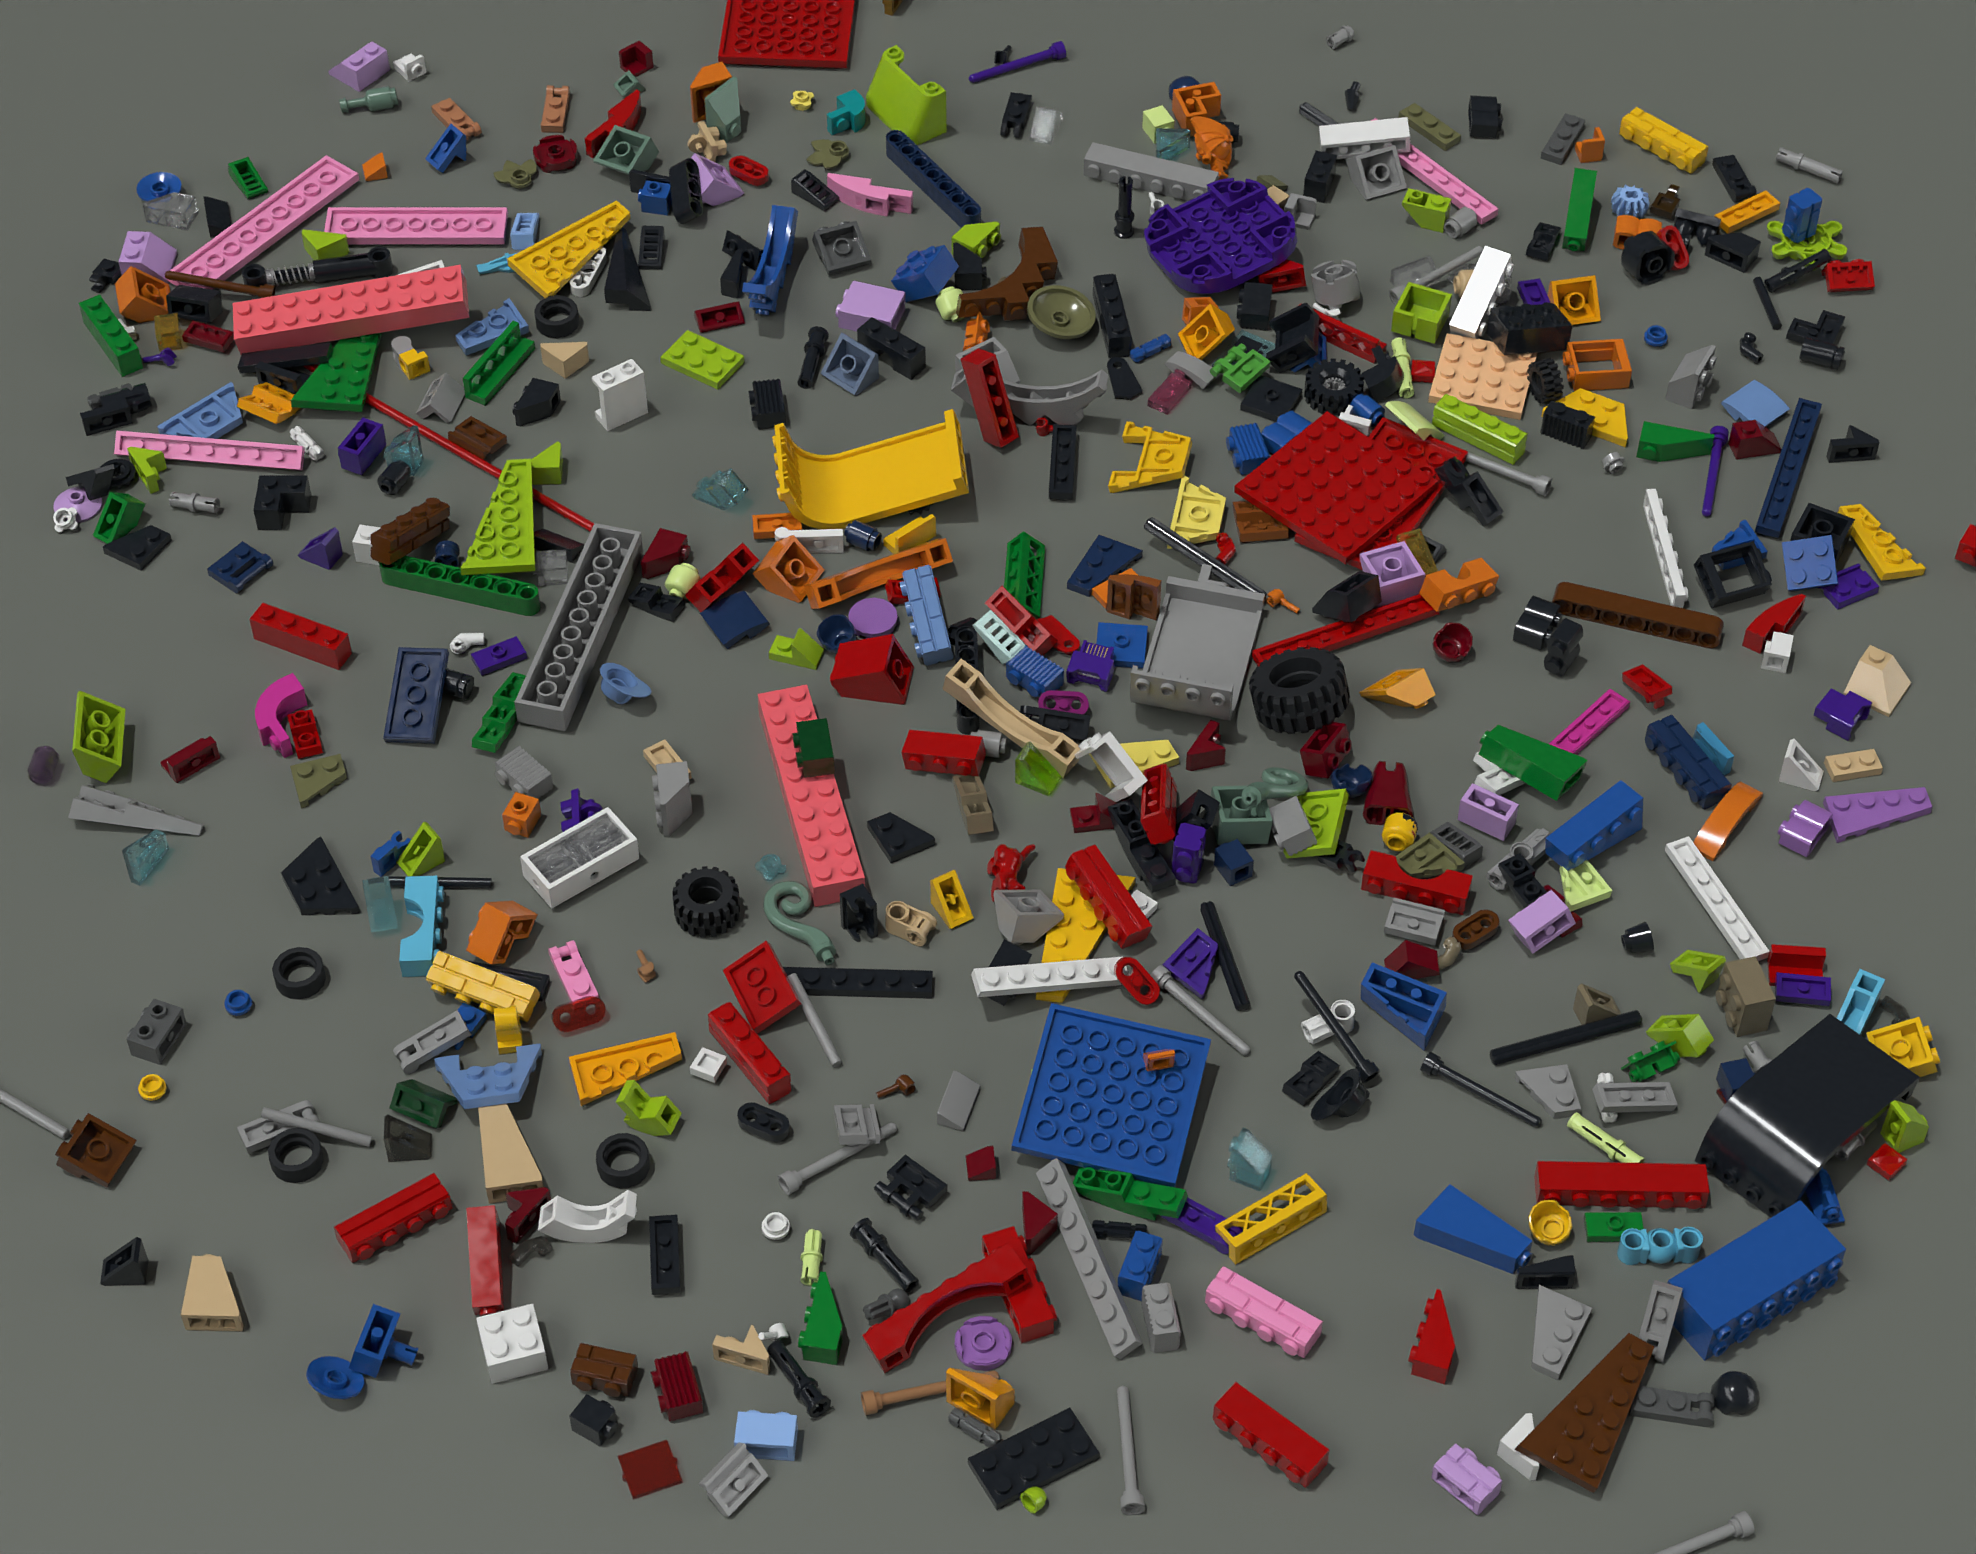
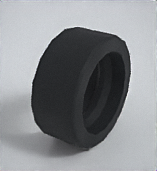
[534,295,579,338]
[272,947,326,999]
[268,1128,324,1183]
[596,1133,650,1188]

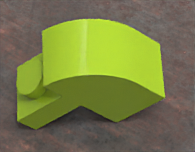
[616,1080,682,1136]

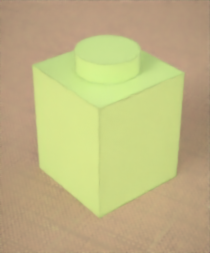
[1142,105,1175,144]

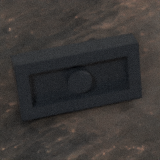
[1674,208,1721,245]

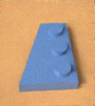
[456,298,529,355]

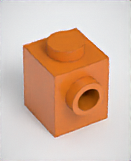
[502,792,541,838]

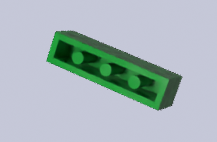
[79,294,143,377]

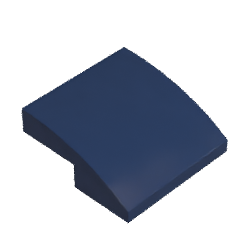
[700,591,770,649]

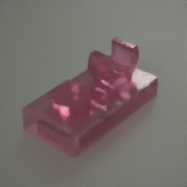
[1147,369,1192,415]

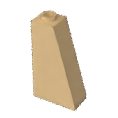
[478,1104,544,1203]

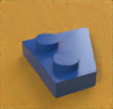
[1712,520,1768,570]

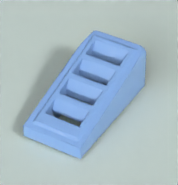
[510,213,539,250]

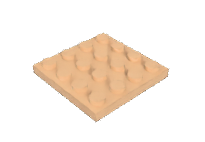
[1428,333,1538,420]

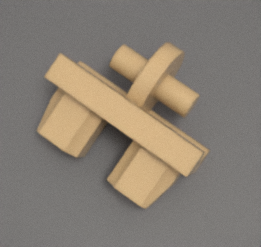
[687,121,727,162]

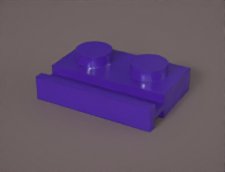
[1818,563,1879,610]

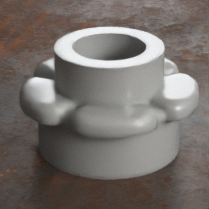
[1602,452,1625,473]

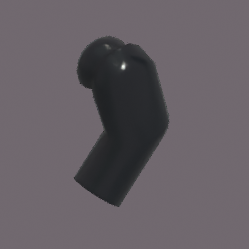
[1740,332,1763,364]

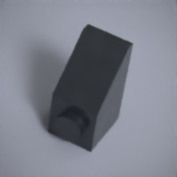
[1705,232,1761,273]
[953,243,987,290]

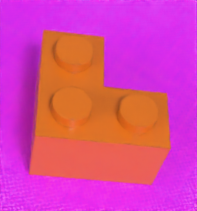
[1172,82,1221,137]
[466,900,538,965]

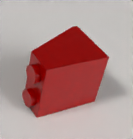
[830,634,914,705]

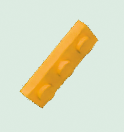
[1714,190,1780,234]

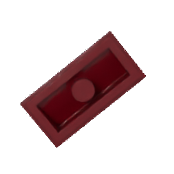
[694,301,745,333]

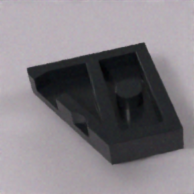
[103,525,172,571]

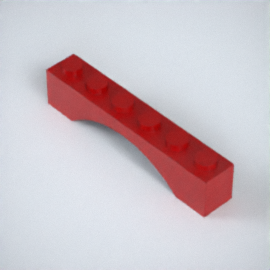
[862,1243,1031,1373]

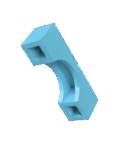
[399,876,444,977]

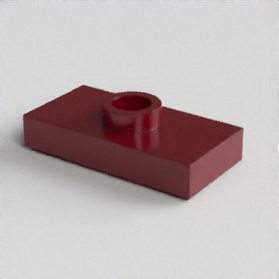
[182,321,234,352]

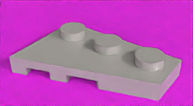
[1531,1285,1592,1380]

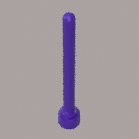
[969,41,1066,83]
[1702,426,1729,517]

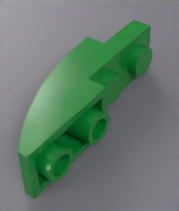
[1073,1167,1188,1221]

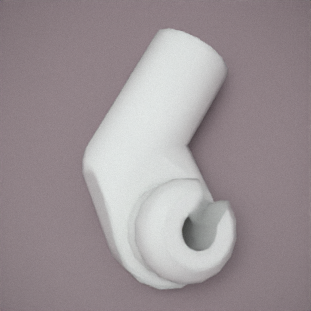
[450,633,485,654]

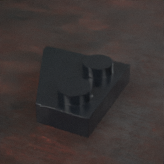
[867,812,935,863]

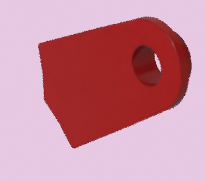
[1037,615,1080,654]

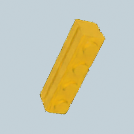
[1619,107,1708,174]
[426,951,540,1022]

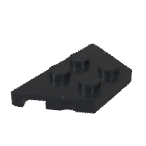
[281,837,360,915]

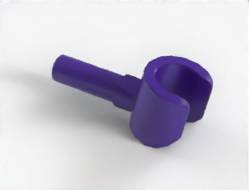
[143,348,177,366]

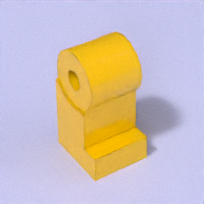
[494,1006,523,1055]

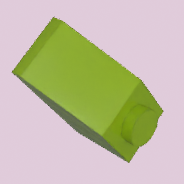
[1646,1014,1714,1058]
[1880,1100,1929,1153]

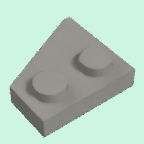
[1515,1064,1581,1119]

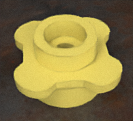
[790,91,814,111]

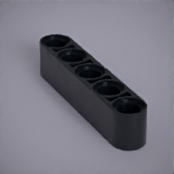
[955,626,980,735]

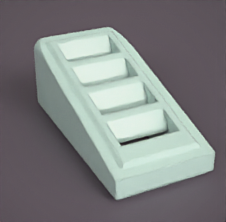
[972,610,1025,664]

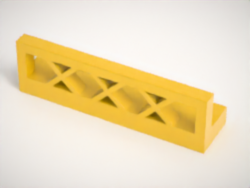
[1215,1173,1327,1265]

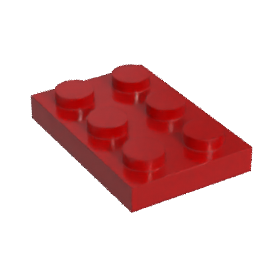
[723,941,802,1034]

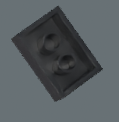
[1486,302,1573,355]

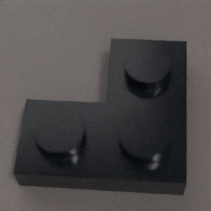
[1786,310,1845,344]

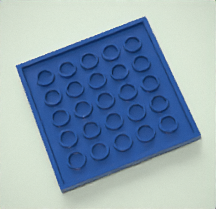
[1011,1003,1211,1187]

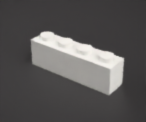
[1319,117,1410,159]
[1449,246,1514,339]

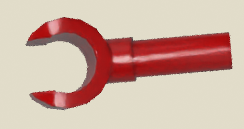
[1036,417,1053,437]

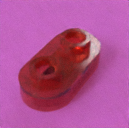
[551,996,606,1032]

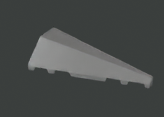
[68,782,204,835]

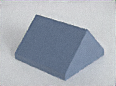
[820,332,879,396]

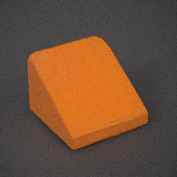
[362,152,388,181]
[1143,1049,1175,1072]

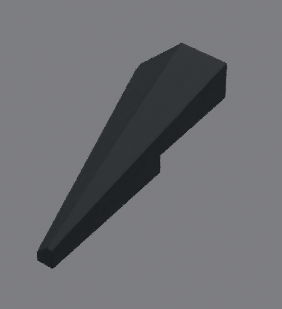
[604,227,651,311]

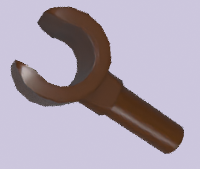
[876,1074,916,1099]

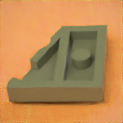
[290,754,347,809]
[1396,832,1465,879]

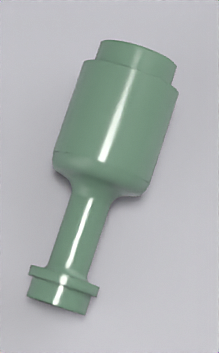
[339,86,398,113]

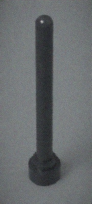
[1294,971,1380,1084]
[1420,1052,1542,1127]

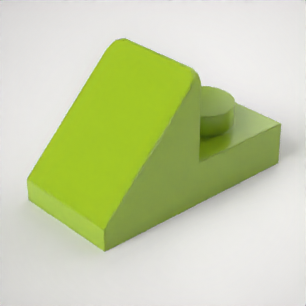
[127,447,167,494]
[769,628,824,670]
[1670,950,1726,993]

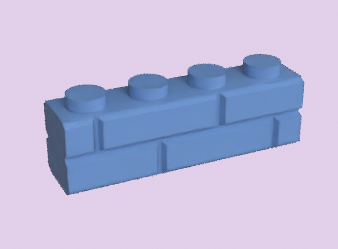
[899,565,954,666]

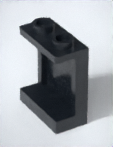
[1266,303,1319,373]

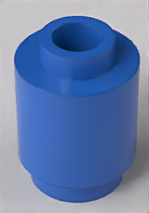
[1350,394,1385,427]

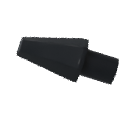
[1345,81,1361,112]
[948,617,978,645]

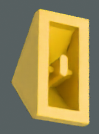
[930,870,974,929]

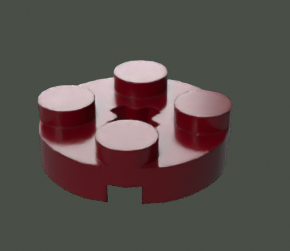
[533,135,578,173]

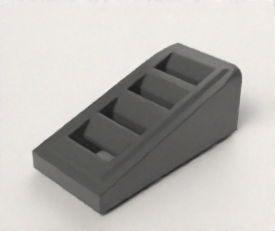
[1430,822,1483,868]

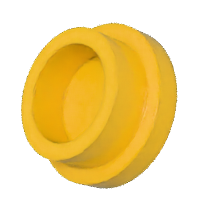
[138,1074,167,1101]

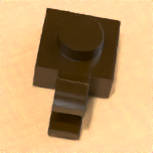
[1650,184,1680,220]

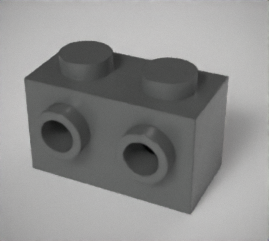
[127,999,187,1065]

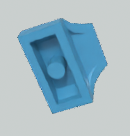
[1693,722,1734,775]

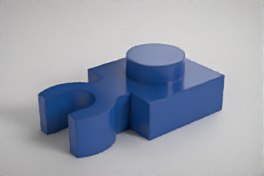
[454,1002,487,1050]

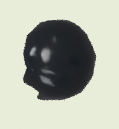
[1710,1371,1759,1415]

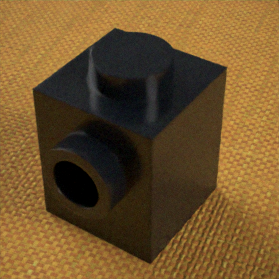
[569,1394,618,1447]

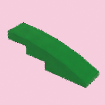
[472,672,526,753]

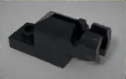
[80,383,152,436]
[1434,456,1504,526]

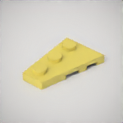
[1089,740,1179,788]

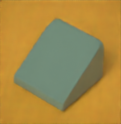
[613,70,646,98]

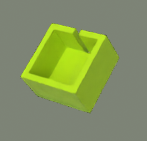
[1391,282,1452,344]

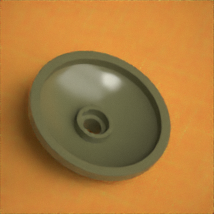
[1027,285,1096,339]

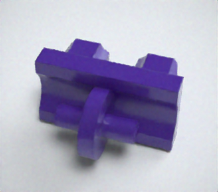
[560,788,603,832]

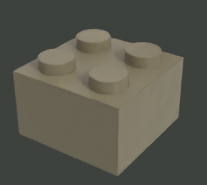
[1716,956,1776,1037]

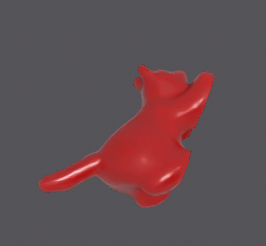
[987,844,1036,902]

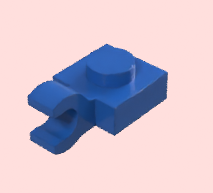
[371,831,411,877]

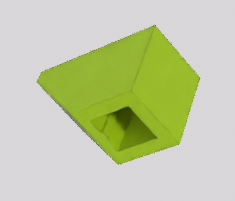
[1402,188,1451,233]
[952,222,1001,258]

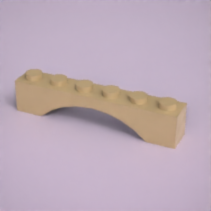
[943,659,1080,779]

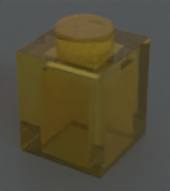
[154,313,183,352]

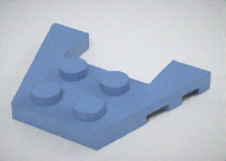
[434,1043,542,1109]

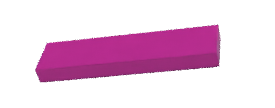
[1549,689,1630,755]

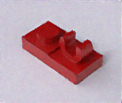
[1622,664,1672,709]

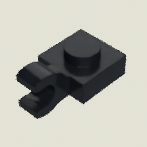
[89,258,122,293]

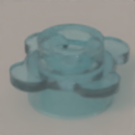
[755,854,786,881]

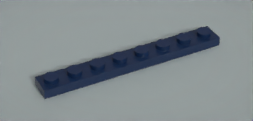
[1755,398,1822,538]

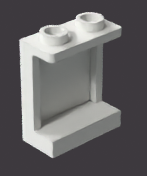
[592,359,648,431]
[1075,731,1148,802]

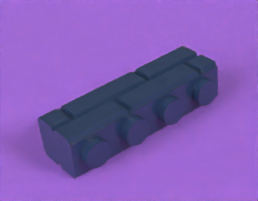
[1645,714,1732,810]

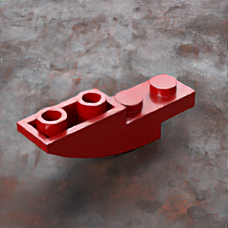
[585,89,642,158]

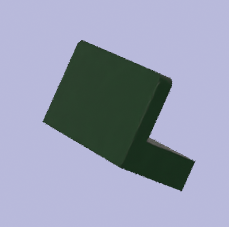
[389,1079,458,1128]

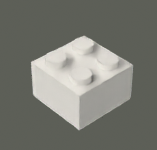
[476,1303,548,1384]

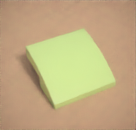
[1385,401,1445,441]

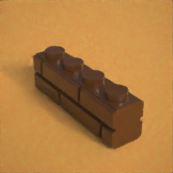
[371,498,450,565]

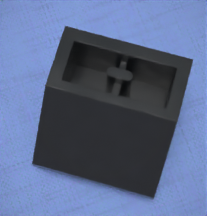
[1312,571,1382,622]

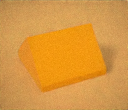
[1548,275,1601,325]

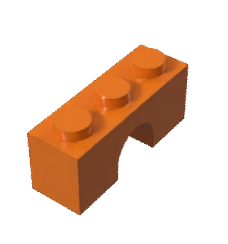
[1419,557,1499,612]

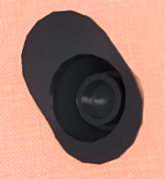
[1311,1069,1370,1121]

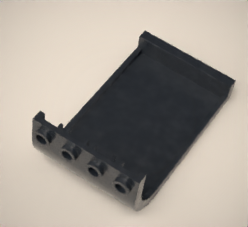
[1694,1014,1920,1218]

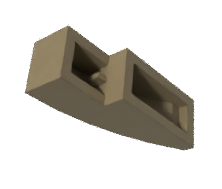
[953,775,994,835]

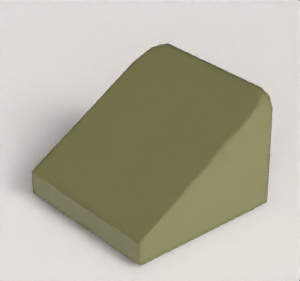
[1257,175,1288,191]

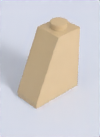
[181,1254,244,1331]

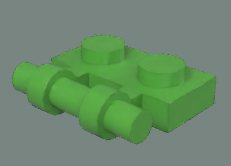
[1210,343,1271,393]

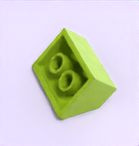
[72,691,126,783]

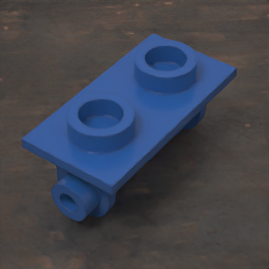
[1805,1167,1845,1225]

